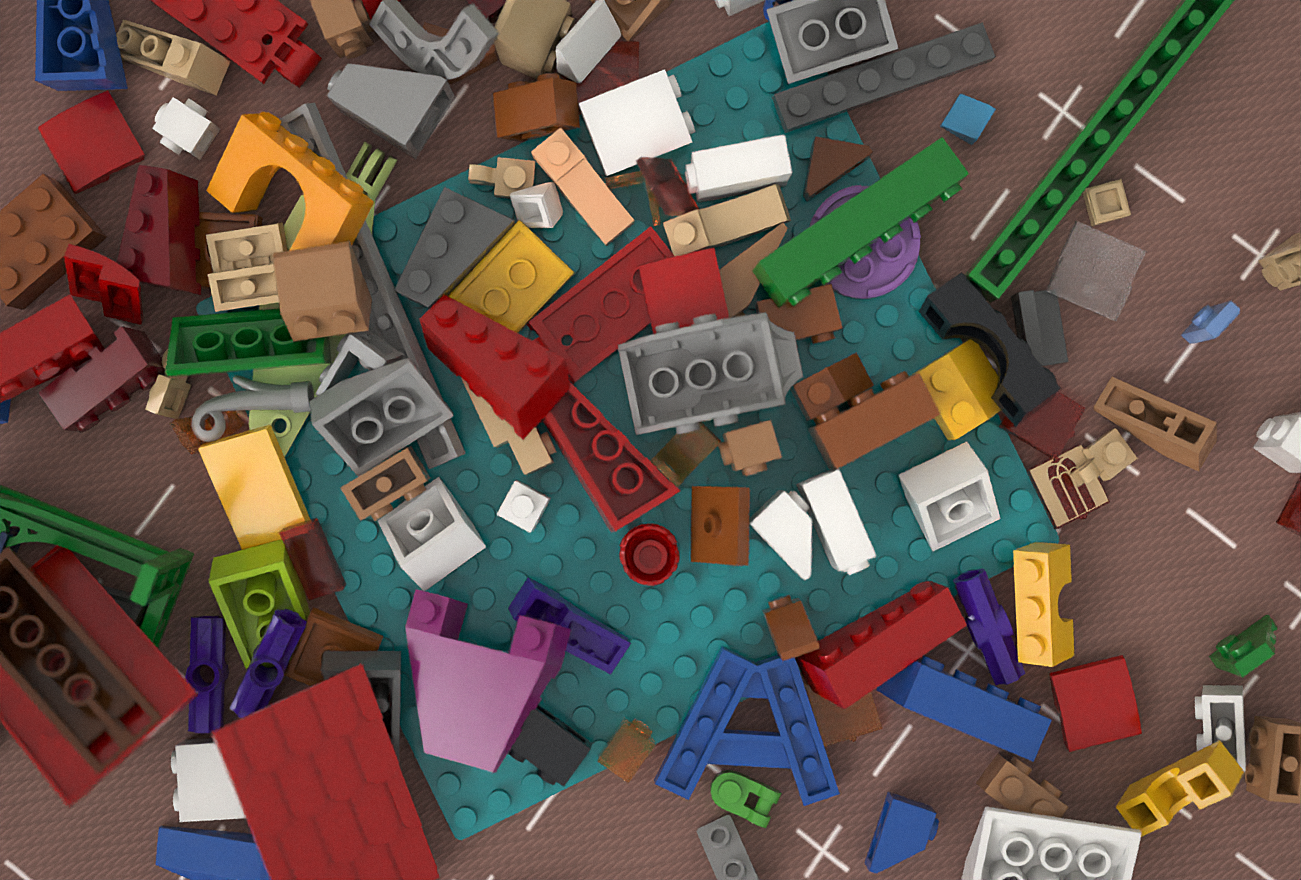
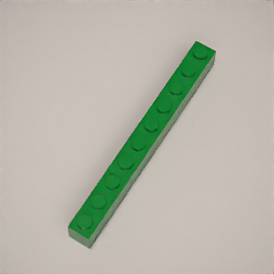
[965,0,1234,303]

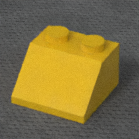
[910,339,1001,440]

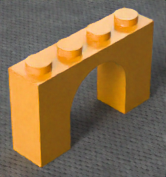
[206,112,374,251]

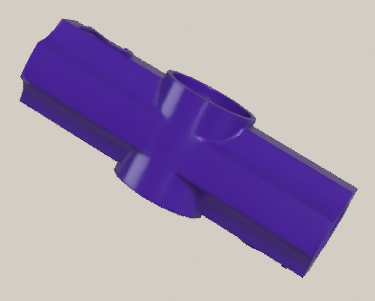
[953,568,1026,685]
[230,609,306,718]
[185,616,229,733]

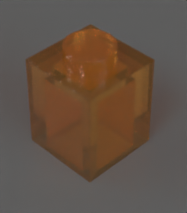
[597,718,655,783]

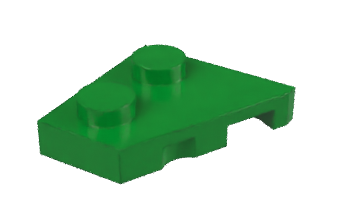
[1209,615,1278,677]

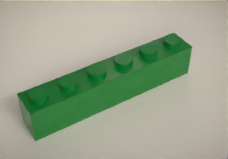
[752,137,969,308]

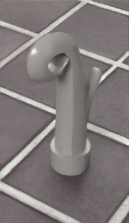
[191,375,314,442]

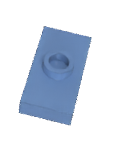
[1181,301,1241,344]

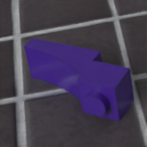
[508,577,631,675]

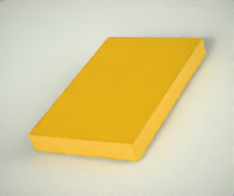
[448,220,575,333]
[198,424,313,550]

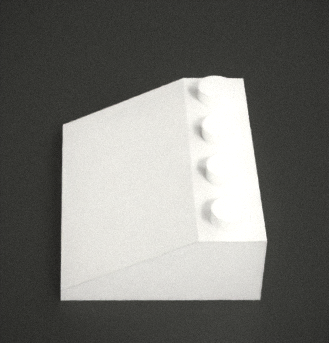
[962,807,1141,880]

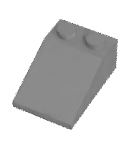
[766,0,898,84]
[309,358,454,477]

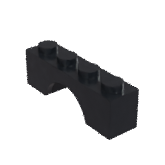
[919,272,1061,427]

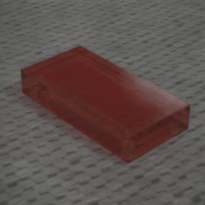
[279,518,346,600]

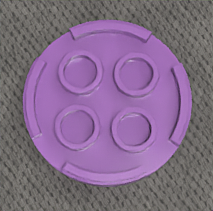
[809,185,921,299]

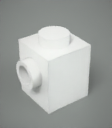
[152,97,220,160]

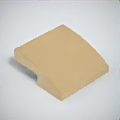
[206,223,287,312]

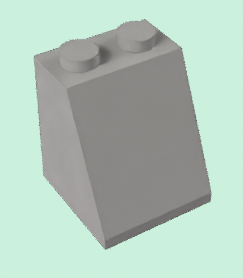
[327,63,455,159]

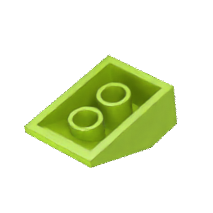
[208,538,310,671]

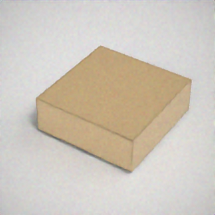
[1083,179,1131,226]

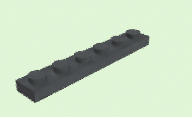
[772,22,995,133]

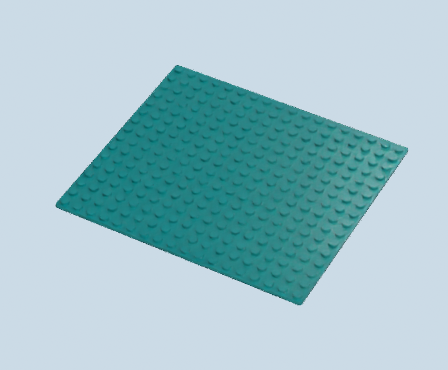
[196,21,1060,840]

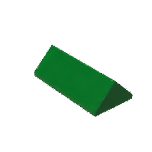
[165,308,332,377]

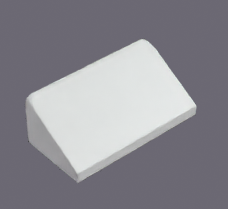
[556,0,621,83]

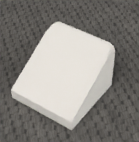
[510,182,563,228]

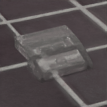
[1046,220,1147,321]

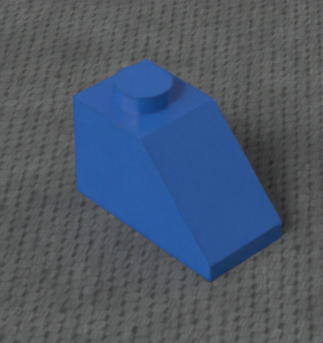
[864,792,939,874]

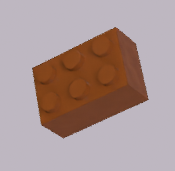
[0,173,107,310]
[808,370,941,469]

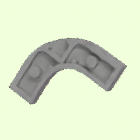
[369,0,499,80]

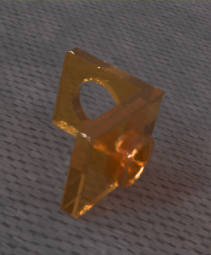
[606,169,665,226]
[170,411,245,455]
[650,422,721,487]

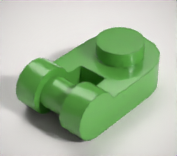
[710,770,782,828]

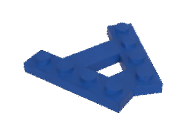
[654,646,840,806]

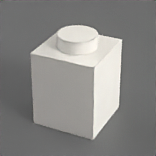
[497,480,551,533]

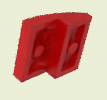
[38,90,145,194]
[64,244,144,325]
[639,248,729,334]
[1049,655,1142,752]

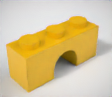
[1013,542,1074,667]
[1116,740,1244,837]

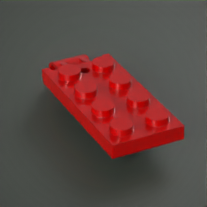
[149,0,322,89]
[526,226,674,384]

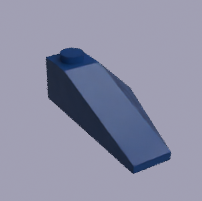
[156,826,270,880]

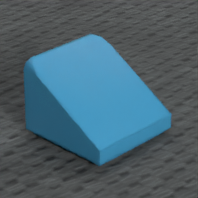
[941,93,996,145]

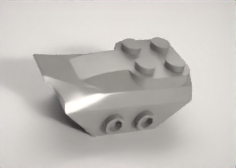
[618,312,803,435]

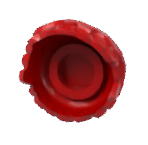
[619,523,680,586]

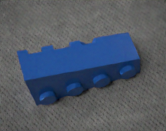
[35,0,128,91]
[876,655,1052,762]

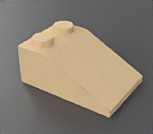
[494,0,575,79]

